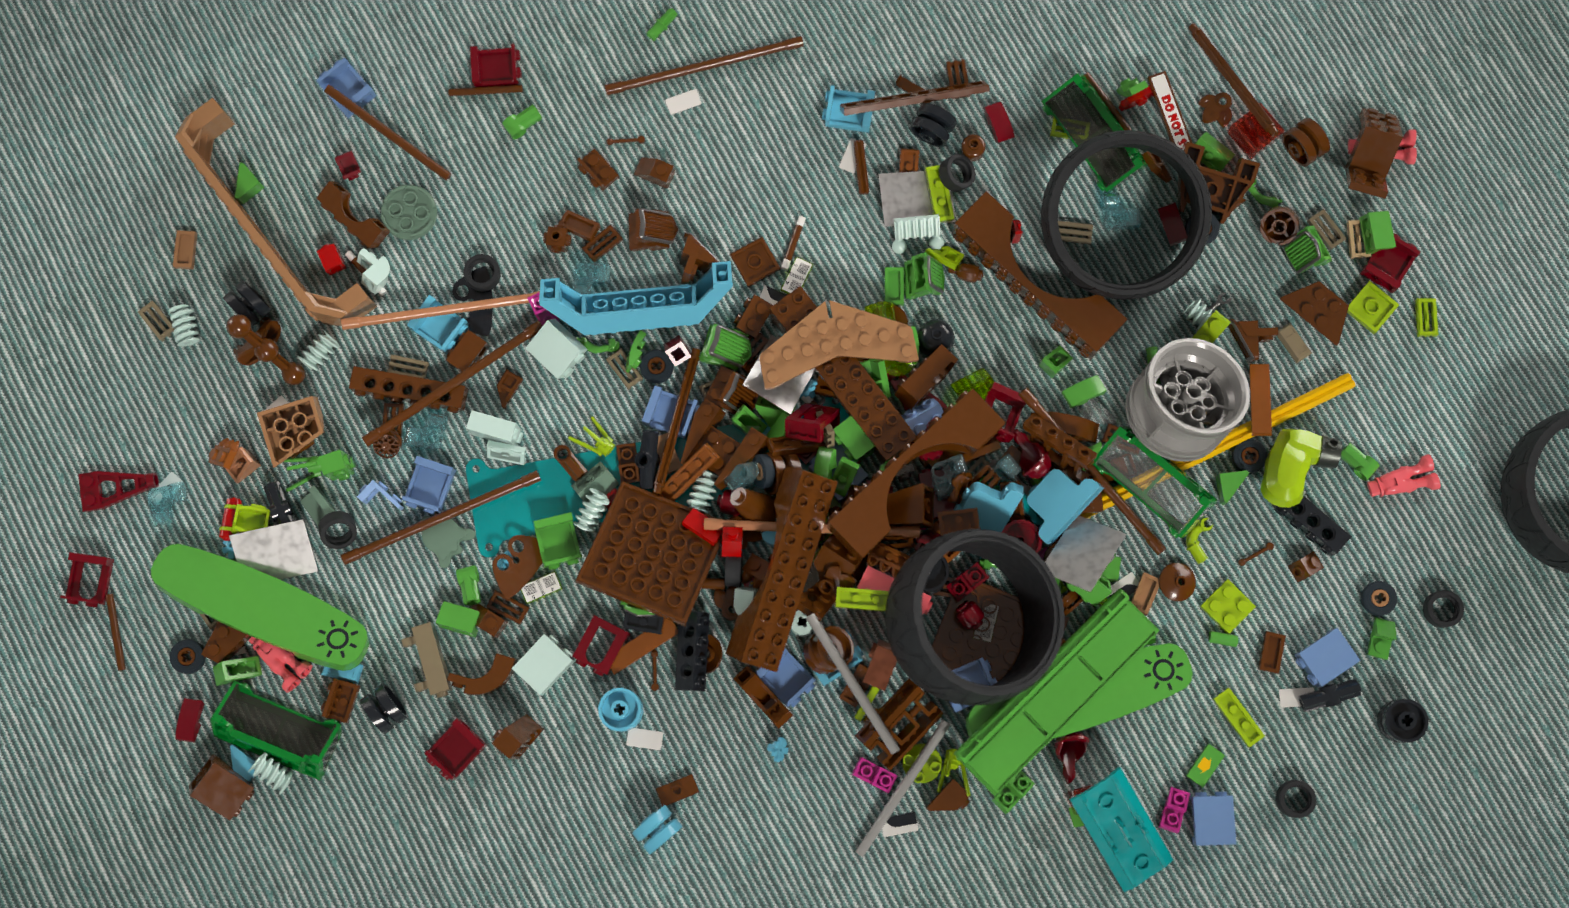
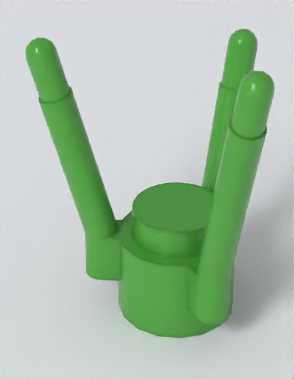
[284,455,322,492]

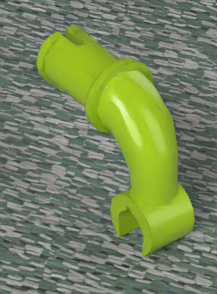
[1186,518,1213,564]

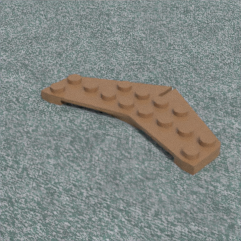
[760,300,919,390]

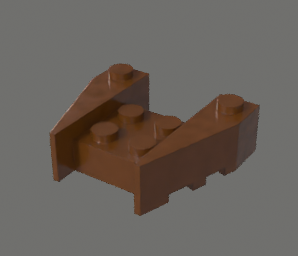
[1178,142,1260,224]
[680,398,768,491]

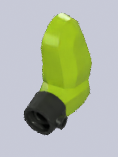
[1260,429,1342,508]

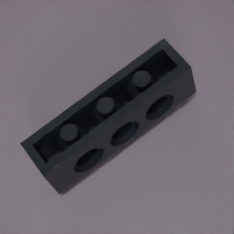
[1272,496,1352,556]
[675,611,710,692]

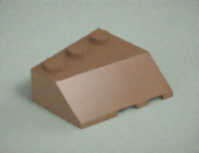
[257,396,324,468]

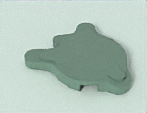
[421,516,476,568]

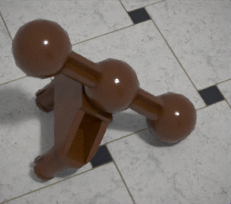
[226,314,306,385]

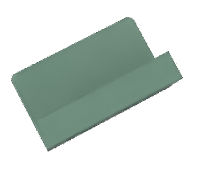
[571,462,619,502]
[300,485,336,526]

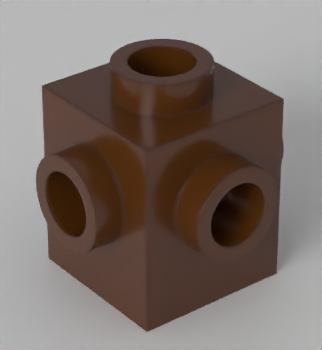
[543,225,571,253]

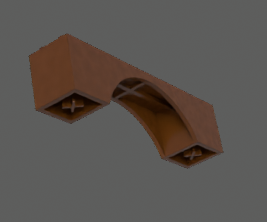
[952,191,1128,360]
[770,286,916,464]
[826,389,1006,562]
[725,466,838,672]

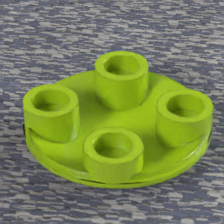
[902,743,942,783]

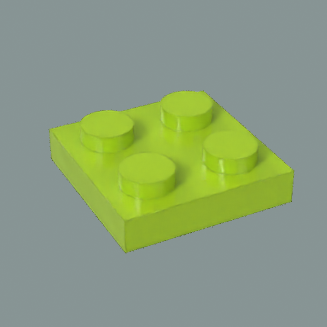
[1347,281,1399,334]
[1199,579,1256,634]

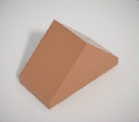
[226,447,261,484]

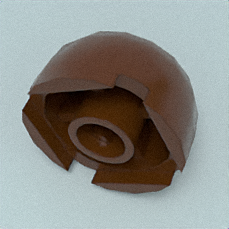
[1260,206,1299,245]

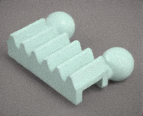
[892,214,944,254]

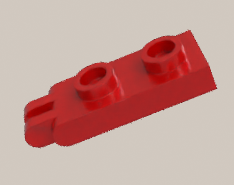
[1118,86,1153,111]

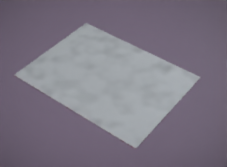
[878,171,956,227]
[743,335,815,414]
[1045,516,1127,592]
[229,519,318,580]

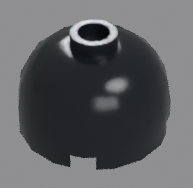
[918,319,955,357]

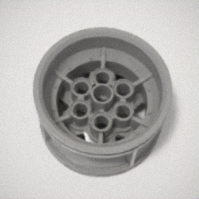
[1125,338,1250,461]

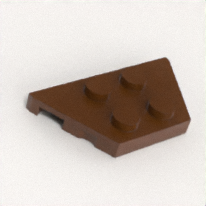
[1280,281,1349,346]

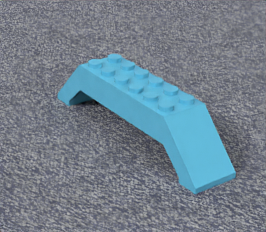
[539,261,733,335]

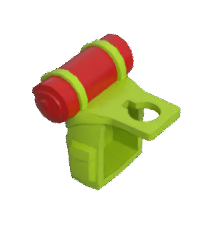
[218,497,270,541]

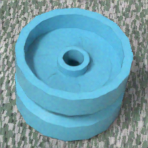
[598,688,644,732]
[632,805,683,855]

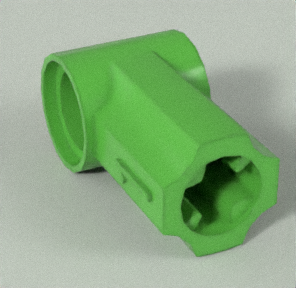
[502,104,542,140]
[1340,443,1380,481]
[456,565,481,606]

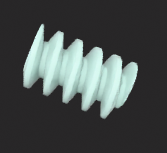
[1181,299,1213,330]
[169,304,200,347]
[297,330,340,371]
[687,471,719,514]
[573,488,610,532]
[791,610,813,637]
[248,753,293,795]

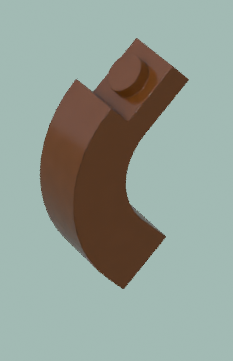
[1030,411,1099,443]
[447,653,518,695]
[733,665,793,729]

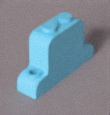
[1027,469,1104,545]
[953,482,1024,532]

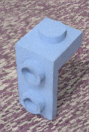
[357,480,404,510]

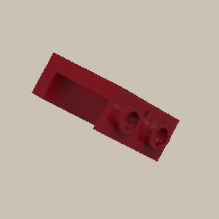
[984,382,1026,443]
[785,403,840,443]
[60,552,114,608]
[572,615,630,677]

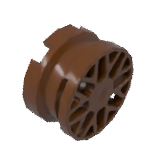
[373,429,403,459]
[1062,591,1084,617]

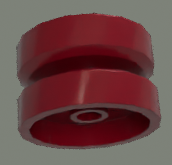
[1002,519,1042,554]

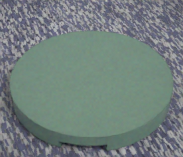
[380,185,437,240]

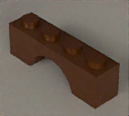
[316,181,390,248]

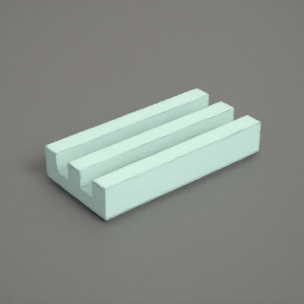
[487,440,526,465]

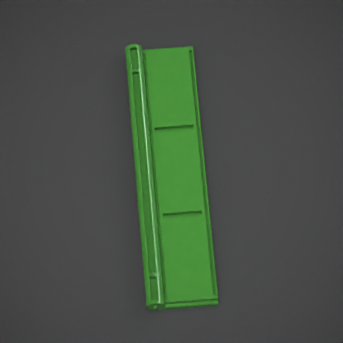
[953,588,1160,797]

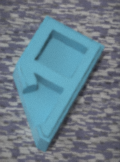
[230,744,256,781]

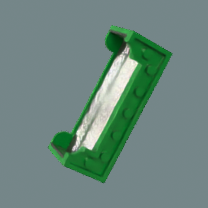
[1041,73,1148,192]
[210,681,342,781]

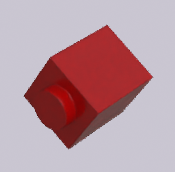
[317,243,347,275]
[722,526,743,557]

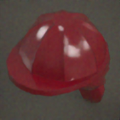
[1013,429,1051,479]
[1054,731,1089,784]

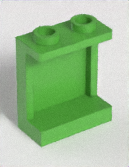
[533,512,582,570]

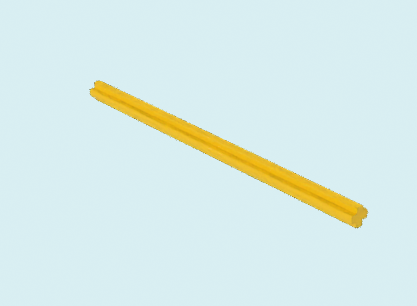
[1079,373,1355,518]

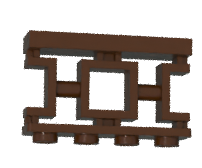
[1017,413,1097,485]
[855,679,944,770]

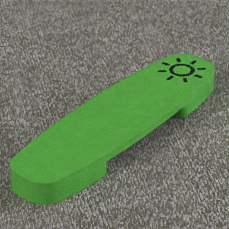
[151,544,369,671]
[966,643,1193,739]

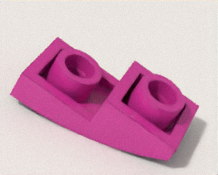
[527,292,561,326]
[852,757,897,793]
[1159,787,1190,834]

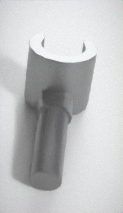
[1206,293,1231,311]

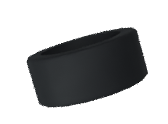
[939,154,976,192]
[463,254,501,292]
[318,511,357,549]
[725,556,743,587]
[1423,590,1464,628]
[1276,780,1317,818]

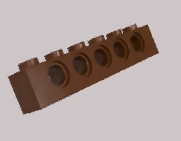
[349,366,469,413]

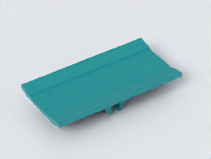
[1069,766,1173,892]

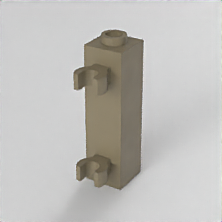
[401,622,453,698]

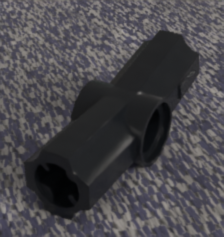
[635,430,660,489]
[264,481,294,525]
[1299,679,1362,712]

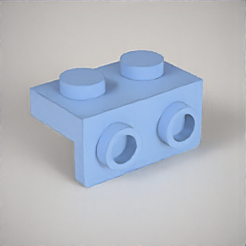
[901,398,943,436]

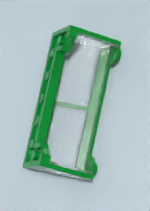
[1093,426,1218,538]

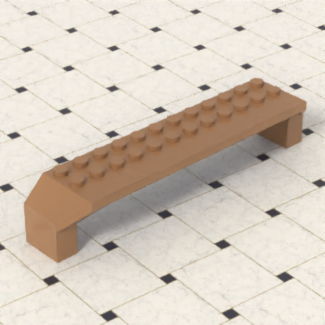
[175,98,377,326]

